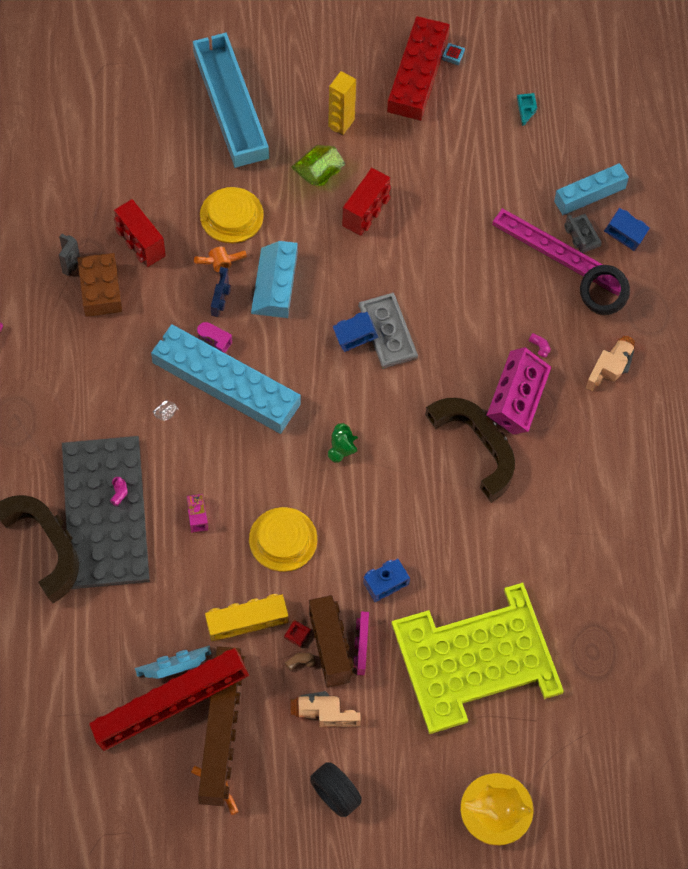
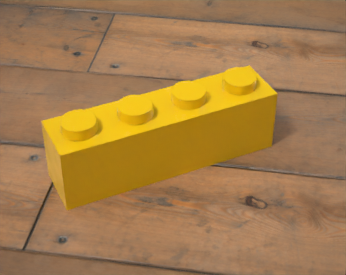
[328,71,356,135]
[205,594,289,642]

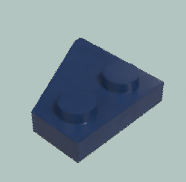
[211,267,231,317]

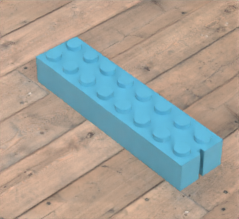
[193,32,269,168]
[151,324,301,434]

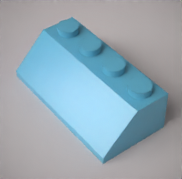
[251,241,298,318]

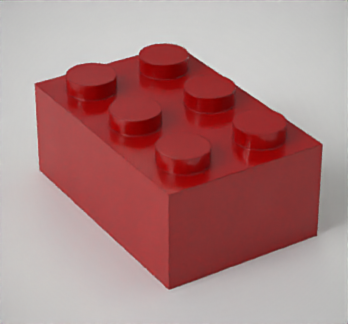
[342,167,391,236]
[114,199,166,267]

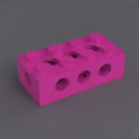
[487,347,551,435]

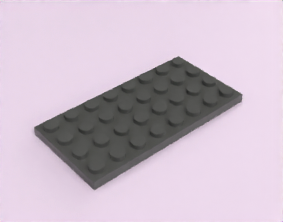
[62,436,150,589]

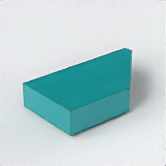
[516,93,537,126]

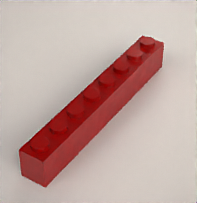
[89,648,250,751]

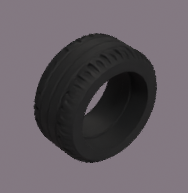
[580,265,630,315]
[310,762,362,817]

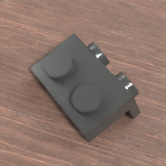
[564,214,602,253]
[59,234,80,276]

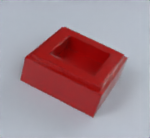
[284,620,311,648]

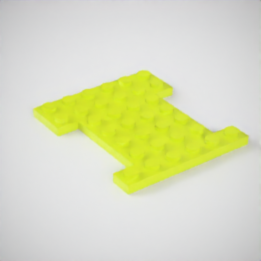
[391,583,564,734]

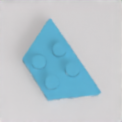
[135,646,212,679]

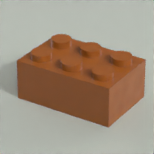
[77,253,122,317]

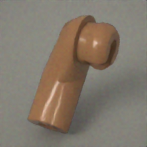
[285,653,316,671]

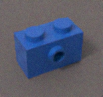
[604,208,650,251]
[333,312,378,352]
[363,559,410,602]

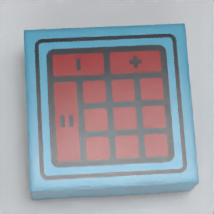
[442,43,465,65]

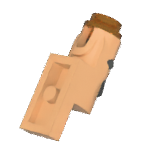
[586,336,635,391]
[290,691,361,727]

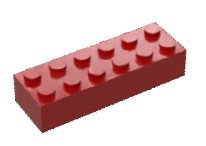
[387,16,450,121]

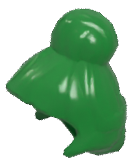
[328,423,358,463]

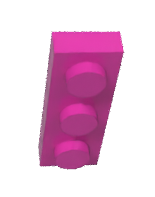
[354,611,369,675]

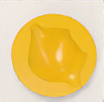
[200,187,264,244]
[249,507,317,572]
[460,773,533,846]

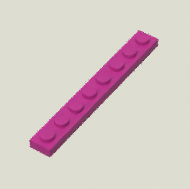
[492,208,628,296]

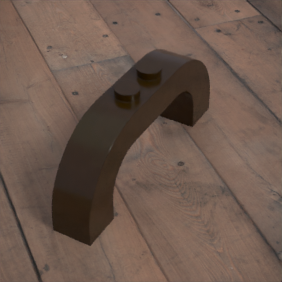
[425,398,515,503]
[0,495,79,603]

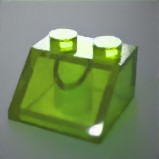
[291,145,345,186]

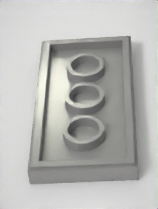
[359,293,418,369]

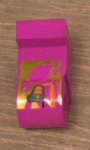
[197,322,233,353]
[187,494,209,533]

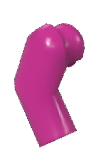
[529,333,551,358]
[110,477,128,507]

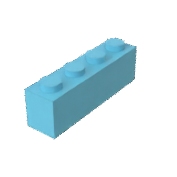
[554,163,629,215]

